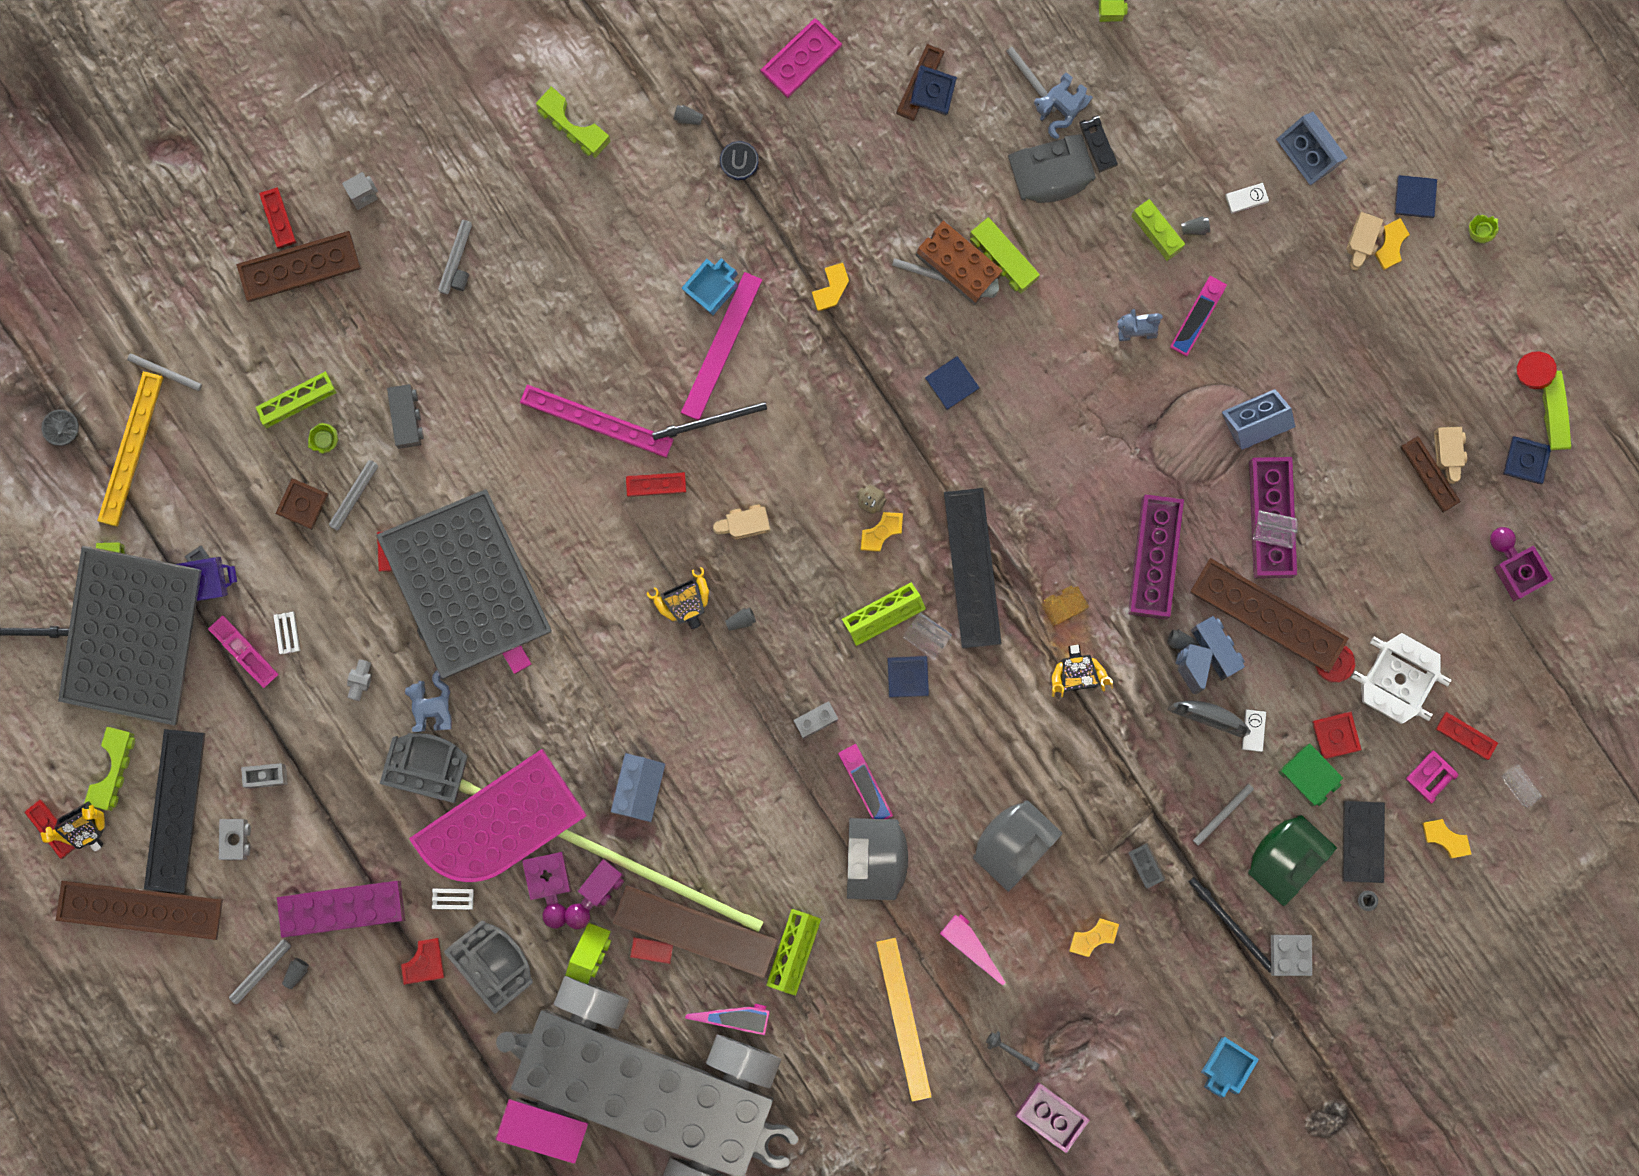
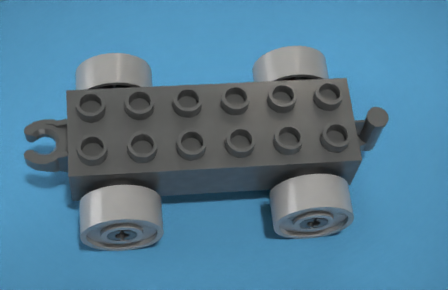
[496,976,798,1176]

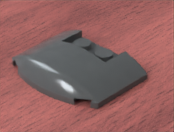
[1008,134,1096,203]
[1167,701,1251,738]
[380,733,468,803]
[973,800,1063,892]
[847,818,908,900]
[443,920,533,1014]

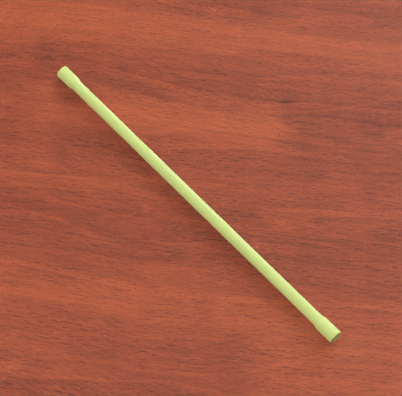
[459,779,763,933]

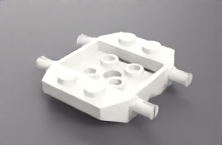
[1351,633,1451,724]

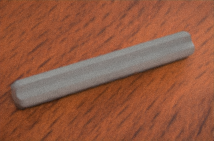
[438,220,472,294]
[329,460,378,531]
[229,939,291,1004]

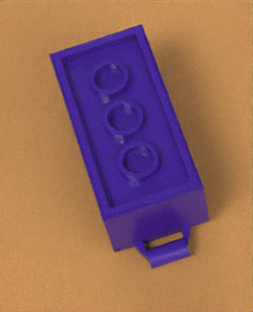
[176,556,237,601]

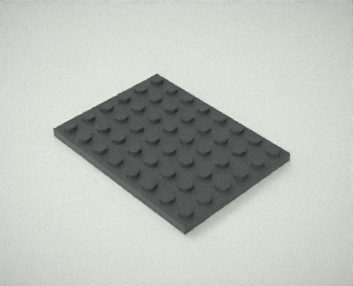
[376,489,552,680]
[58,546,202,726]

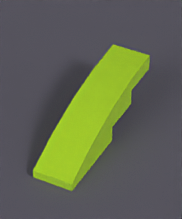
[1542,371,1571,450]

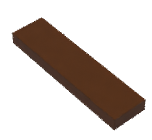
[896,44,945,121]
[1400,436,1461,513]

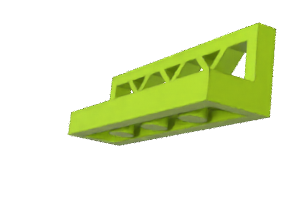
[255,371,337,429]
[842,582,926,646]
[766,909,821,996]

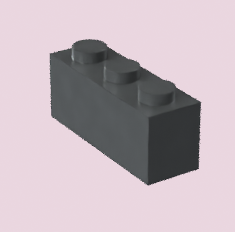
[387,384,424,449]

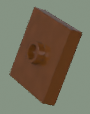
[275,478,329,530]

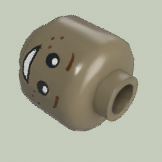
[856,485,887,514]

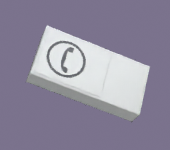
[1225,183,1269,214]
[1242,710,1266,752]

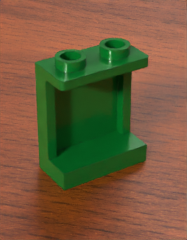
[1278,743,1343,807]

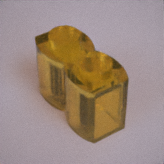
[1042,585,1089,627]

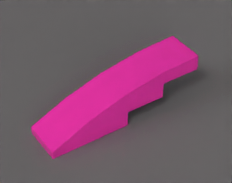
[208,615,278,688]

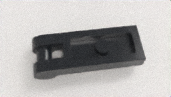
[1079,115,1118,173]

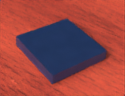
[910,65,957,115]
[1394,175,1437,218]
[925,356,980,410]
[1503,436,1551,485]
[887,656,929,698]

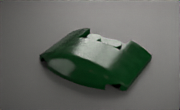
[1248,815,1337,907]

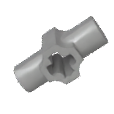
[347,659,372,701]

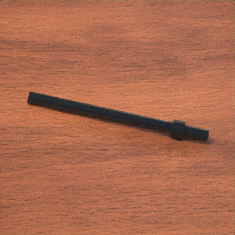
[652,402,767,440]
[0,626,69,638]
[1188,877,1271,973]

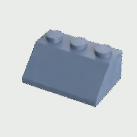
[1276,112,1347,185]
[1222,389,1296,450]
[1191,616,1245,681]
[1176,644,1213,695]
[611,753,665,822]

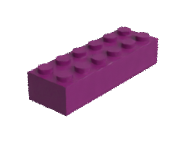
[1249,457,1297,579]
[1128,494,1184,620]
[277,881,406,938]

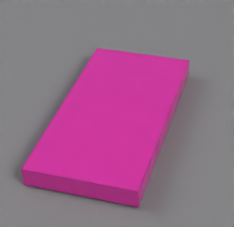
[760,18,842,99]
[496,1099,588,1164]

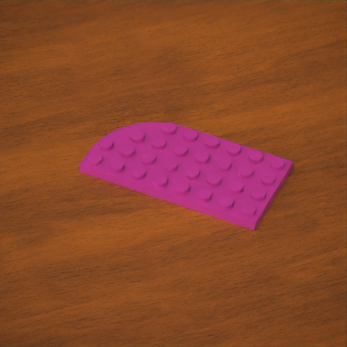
[409,749,587,882]

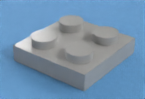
[1271,935,1312,976]

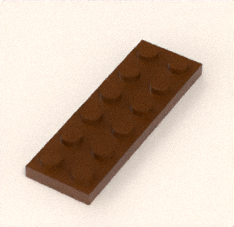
[236,231,361,302]

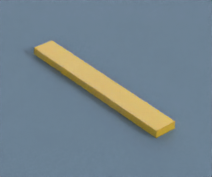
[97,371,163,527]
[876,938,932,1102]

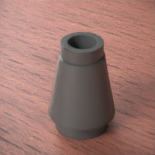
[673,104,703,125]
[1181,216,1210,235]
[725,608,756,631]
[1167,629,1199,650]
[1357,891,1378,911]
[282,958,309,989]

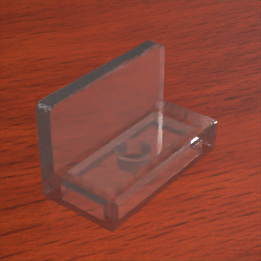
[1253,511,1298,548]
[903,612,952,659]
[1501,764,1543,808]

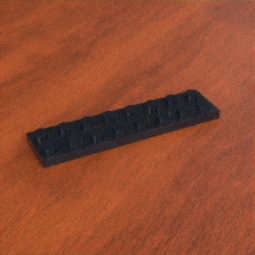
[944,488,1002,649]
[144,729,206,893]

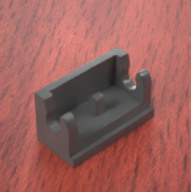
[1128,843,1166,889]

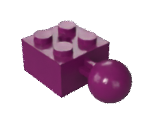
[1490,527,1554,602]
[522,852,572,929]
[564,859,625,930]

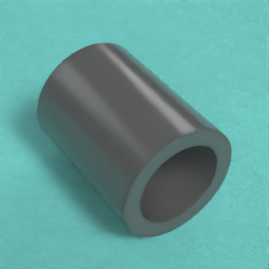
[451,270,470,291]

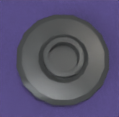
[41,409,79,446]

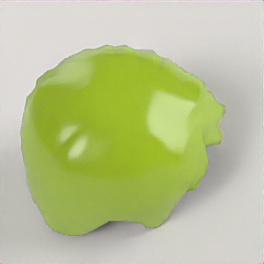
[1468,215,1499,243]
[308,423,339,454]

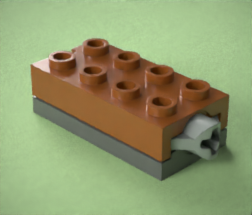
[916,220,1003,305]

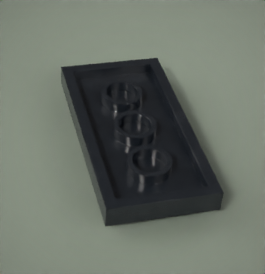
[1342,801,1385,883]

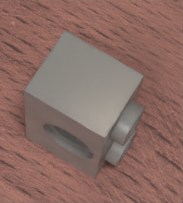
[342,172,378,210]
[793,701,838,739]
[241,763,288,789]
[219,819,251,860]

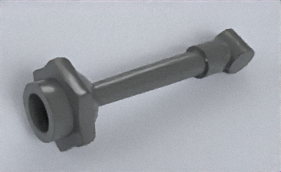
[986,1031,1041,1072]

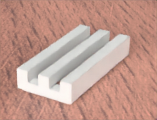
[274,612,300,654]
[432,889,474,910]

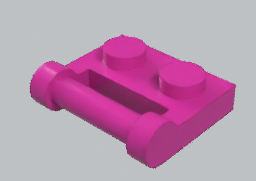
[1405,750,1459,804]

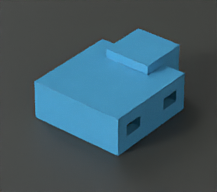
[682,258,738,315]
[1201,1037,1259,1098]

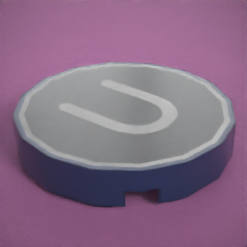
[720,141,759,180]

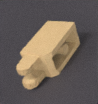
[1346,212,1384,271]
[1434,427,1467,484]
[713,505,770,540]

